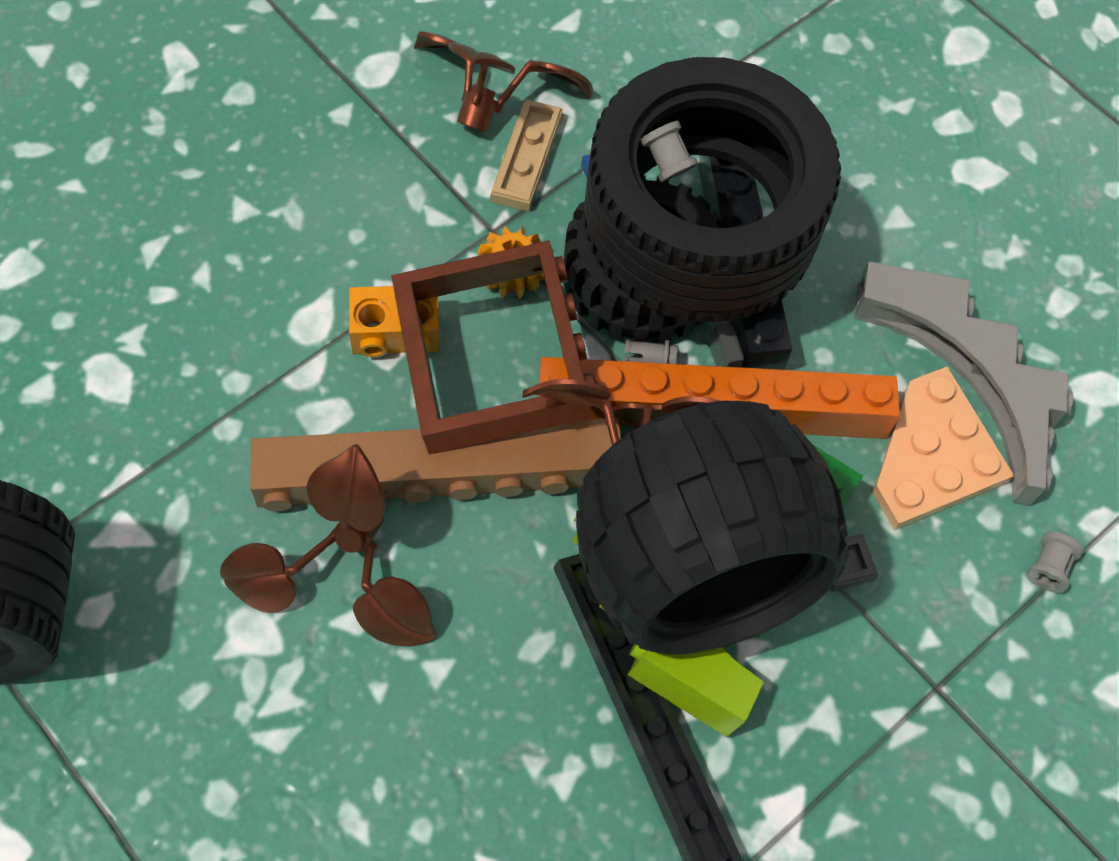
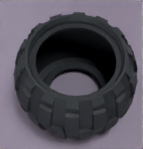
[576,401,849,655]

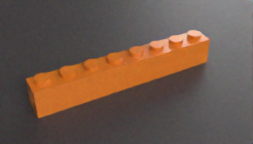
[538,357,900,439]

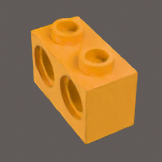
[349,286,440,357]

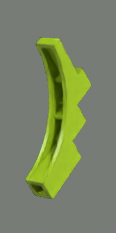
[572,517,764,737]

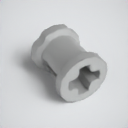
[641,121,699,183]
[1027,532,1084,593]

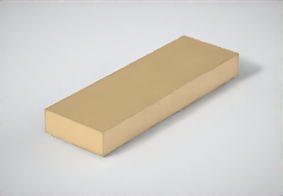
[490,99,563,212]

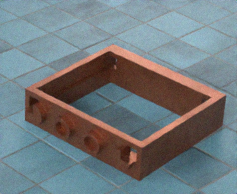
[391,240,594,454]

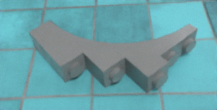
[854,261,1073,506]

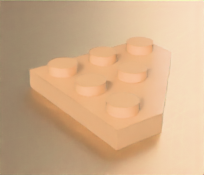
[872,367,1014,530]

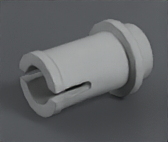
[624,339,678,364]

